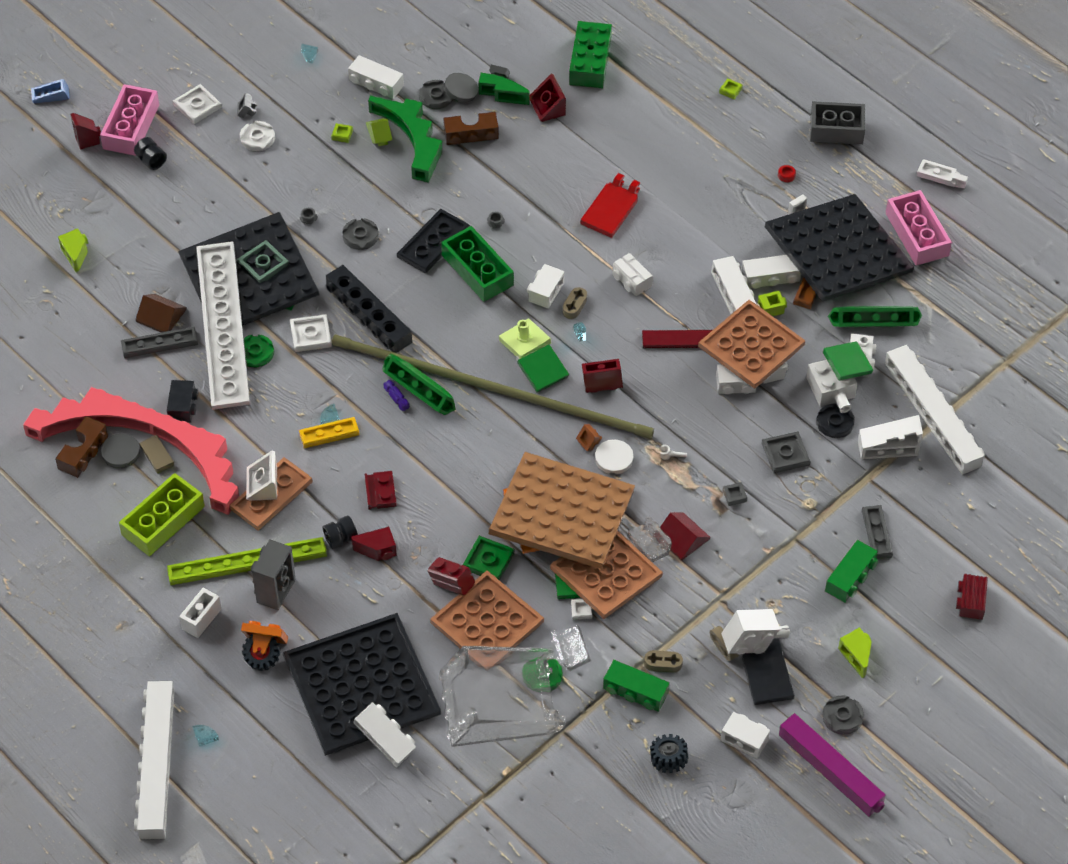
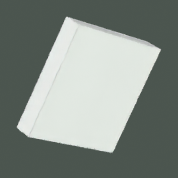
[173,84,222,124]
[290,314,332,352]

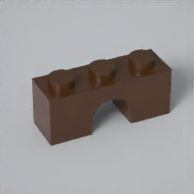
[443,112,499,145]
[55,416,108,478]

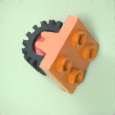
[241,621,288,671]

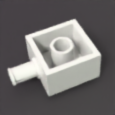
[806,360,857,413]
[721,609,790,655]

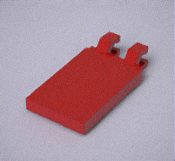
[580,173,640,238]

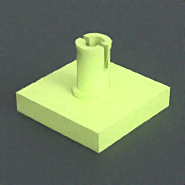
[499,318,551,359]

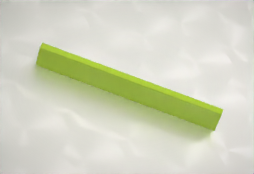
[167,537,327,586]

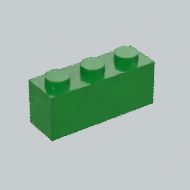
[825,540,878,603]
[603,660,670,712]

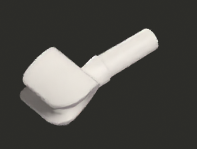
[660,445,687,460]

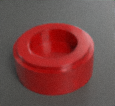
[778,165,796,183]

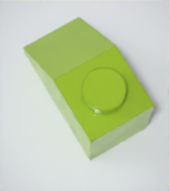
[366,118,392,146]
[58,228,88,273]
[838,627,872,678]

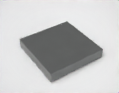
[761,431,811,474]

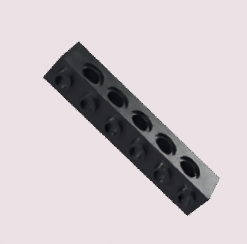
[325,265,412,353]

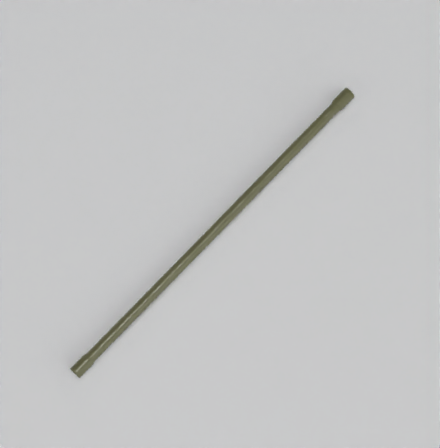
[332,334,654,439]

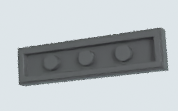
[121,327,198,358]

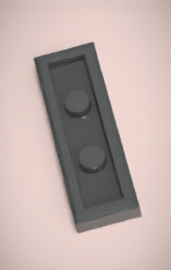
[862,505,893,559]

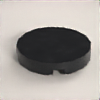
[816,404,855,438]

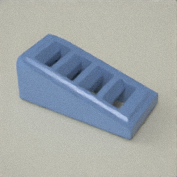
[31,79,70,104]

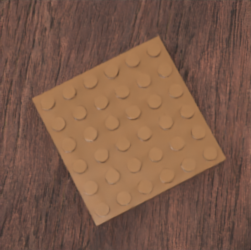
[488,452,635,569]

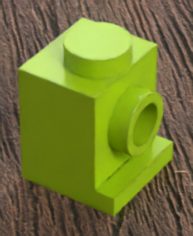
[758,291,787,316]

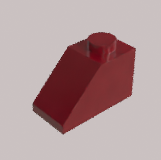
[70,113,101,150]
[351,526,397,561]

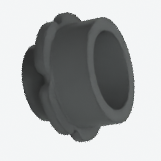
[300,207,318,224]
[487,212,505,228]

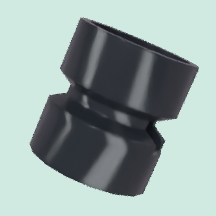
[134,137,167,170]
[322,515,358,549]

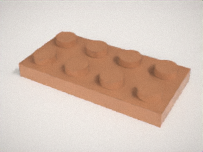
[230,457,313,531]

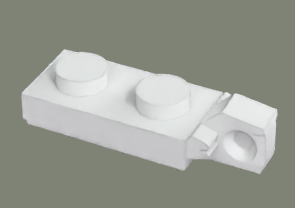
[916,159,968,189]

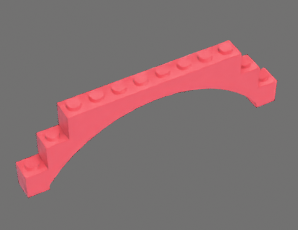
[23,387,239,515]

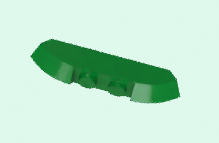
[827,306,922,327]
[382,353,456,415]

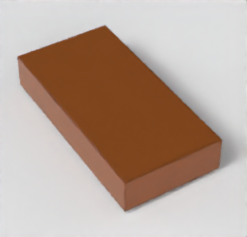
[793,278,817,310]

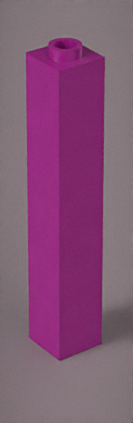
[779,713,886,817]

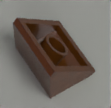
[135,294,187,333]

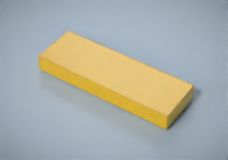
[299,417,360,449]

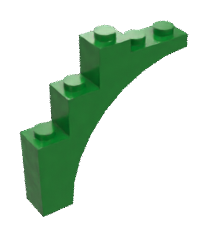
[368,95,443,183]

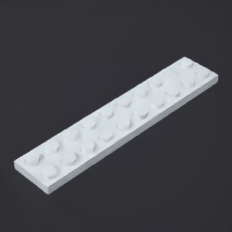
[197,241,250,410]

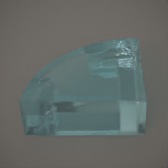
[301,44,318,63]
[573,322,586,342]
[320,404,339,425]
[192,725,219,747]

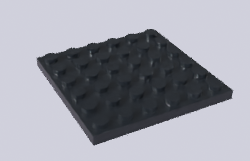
[764,194,914,302]
[178,212,320,326]
[283,613,441,756]

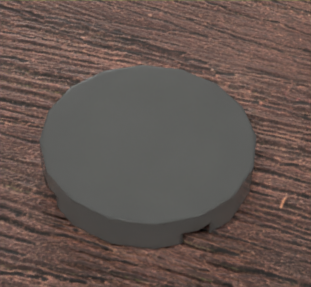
[444,73,478,103]
[419,80,453,109]
[342,218,379,250]
[101,433,140,468]
[822,695,864,735]

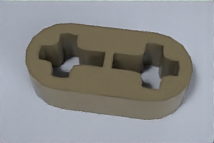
[563,287,587,319]
[709,626,739,661]
[644,650,683,673]

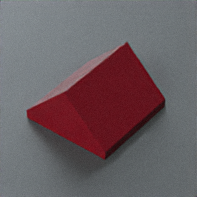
[530,73,566,122]
[655,512,710,561]

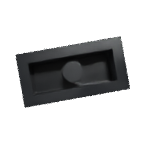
[166,380,199,423]

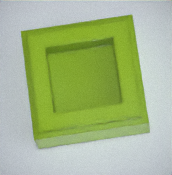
[719,78,743,100]
[331,123,353,143]

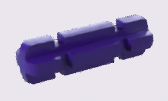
[383,380,410,411]

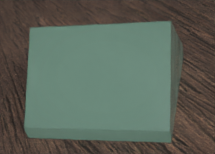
[237,240,289,283]

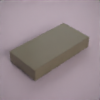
[139,435,174,474]

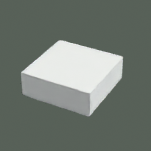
[788,194,807,215]
[571,599,592,620]

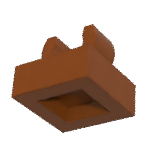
[576,424,602,451]

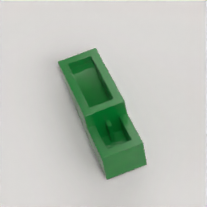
[478,72,530,105]

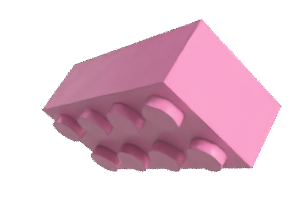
[100,84,159,156]
[886,190,952,266]

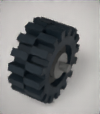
[650,734,688,773]

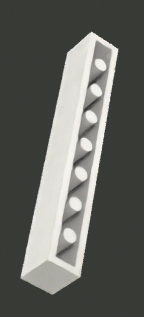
[711,256,788,384]
[885,344,985,475]
[134,681,175,839]

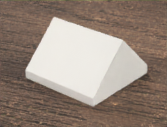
[246,450,277,501]

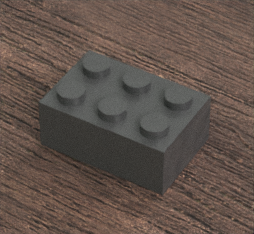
[810,101,865,145]
[251,539,296,611]

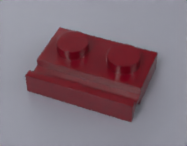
[364,471,397,510]

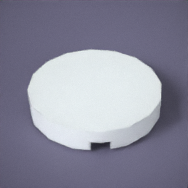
[240,121,275,151]
[595,439,633,474]

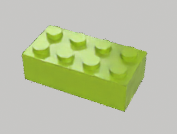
[119,473,205,557]

